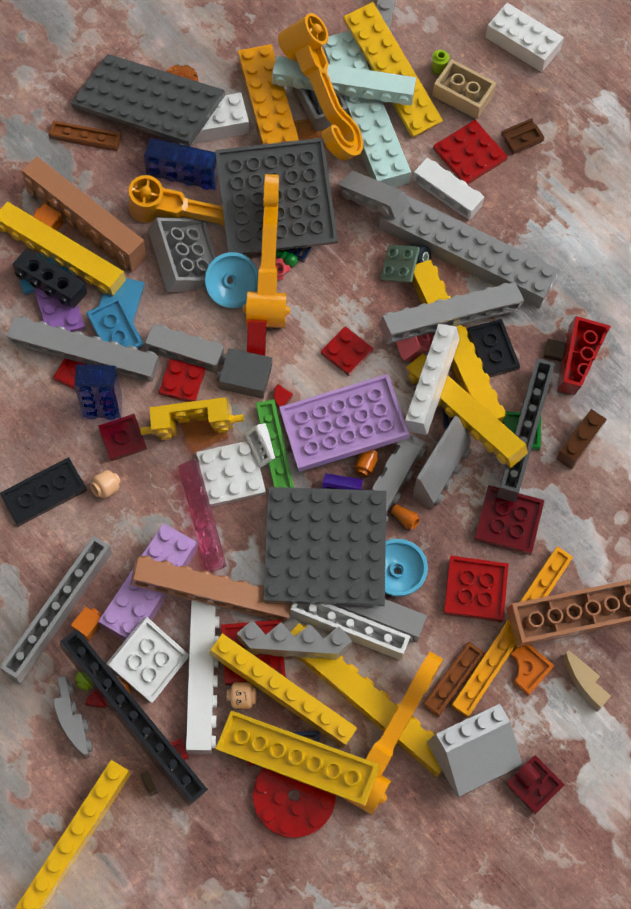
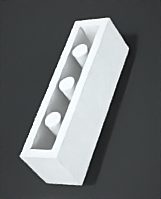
[413,158,484,220]

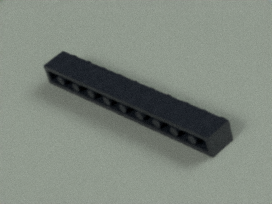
[60,629,208,806]

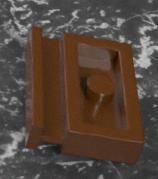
[501,118,545,154]

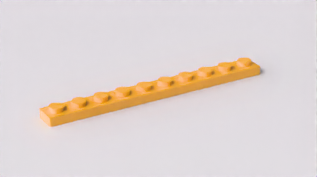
[451,546,573,718]

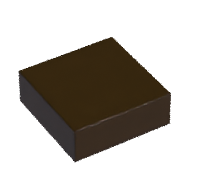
[544,338,566,361]
[141,771,158,796]

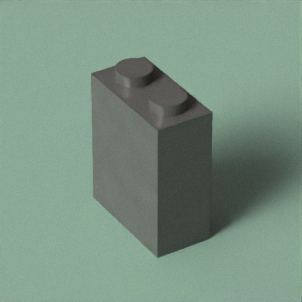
[217,348,272,399]

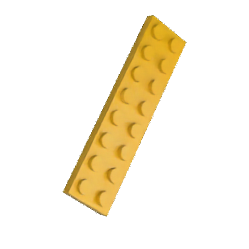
[342,2,443,138]
[216,711,380,806]

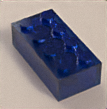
[144,138,219,190]
[74,365,122,420]

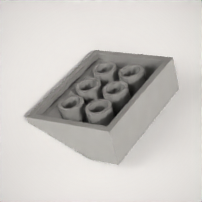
[148,218,216,292]
[412,416,472,509]
[426,704,523,798]

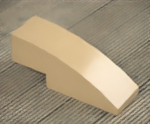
[563,650,611,712]

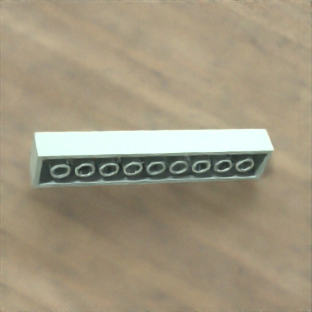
[322,31,411,187]

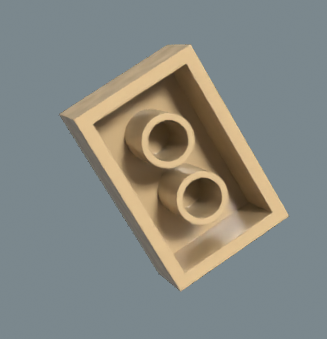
[432,59,497,120]

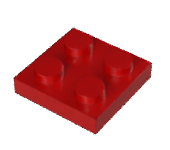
[321,326,373,376]
[159,359,206,402]

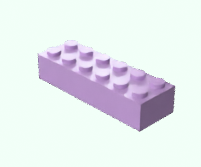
[98,523,198,641]

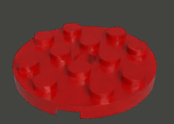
[253,768,336,839]

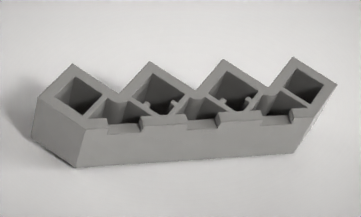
[372,434,426,523]
[237,620,352,660]

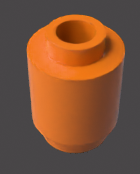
[354,449,378,477]

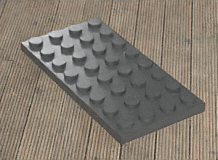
[71,54,226,146]

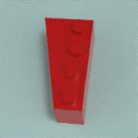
[557,316,611,395]

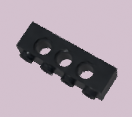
[13,249,87,309]

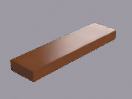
[48,120,122,151]
[422,642,485,718]

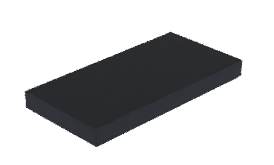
[0,457,87,527]

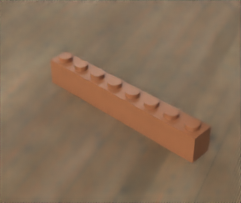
[130,556,292,623]

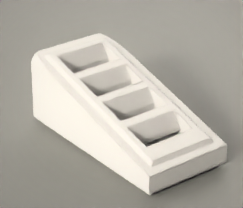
[245,424,275,468]

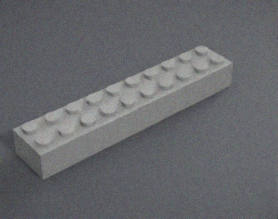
[379,195,559,308]

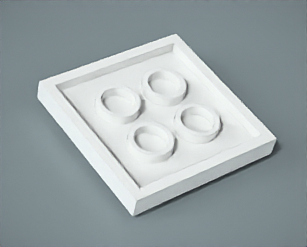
[197,441,266,507]
[106,616,189,703]

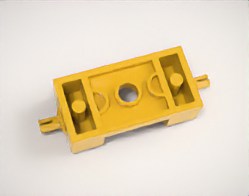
[140,397,244,440]

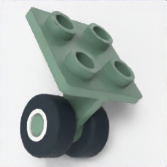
[381,245,431,283]

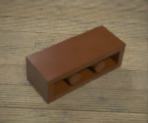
[556,409,607,470]

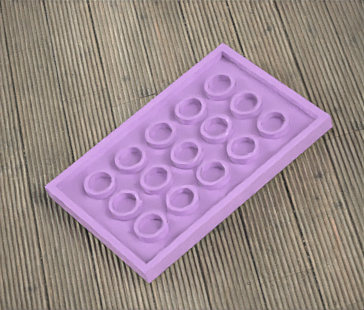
[279,374,410,472]

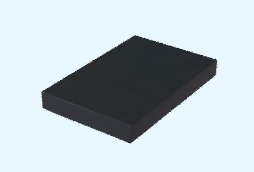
[467,319,520,378]

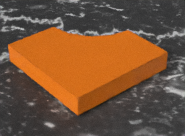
[510,645,554,696]

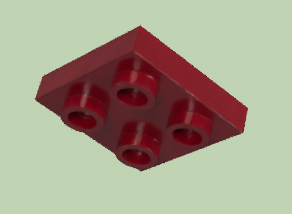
[506,755,565,814]

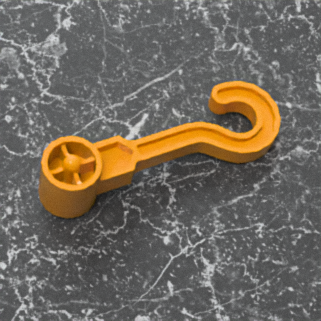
[278,13,363,161]
[242,174,291,328]
[128,175,225,228]
[341,651,444,815]

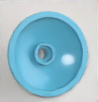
[205,252,258,308]
[385,539,428,597]

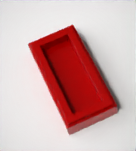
[247,319,267,356]

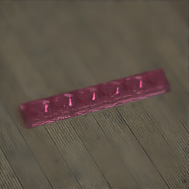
[178,459,227,573]

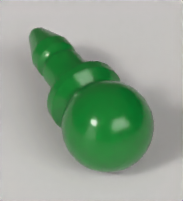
[276,250,298,268]

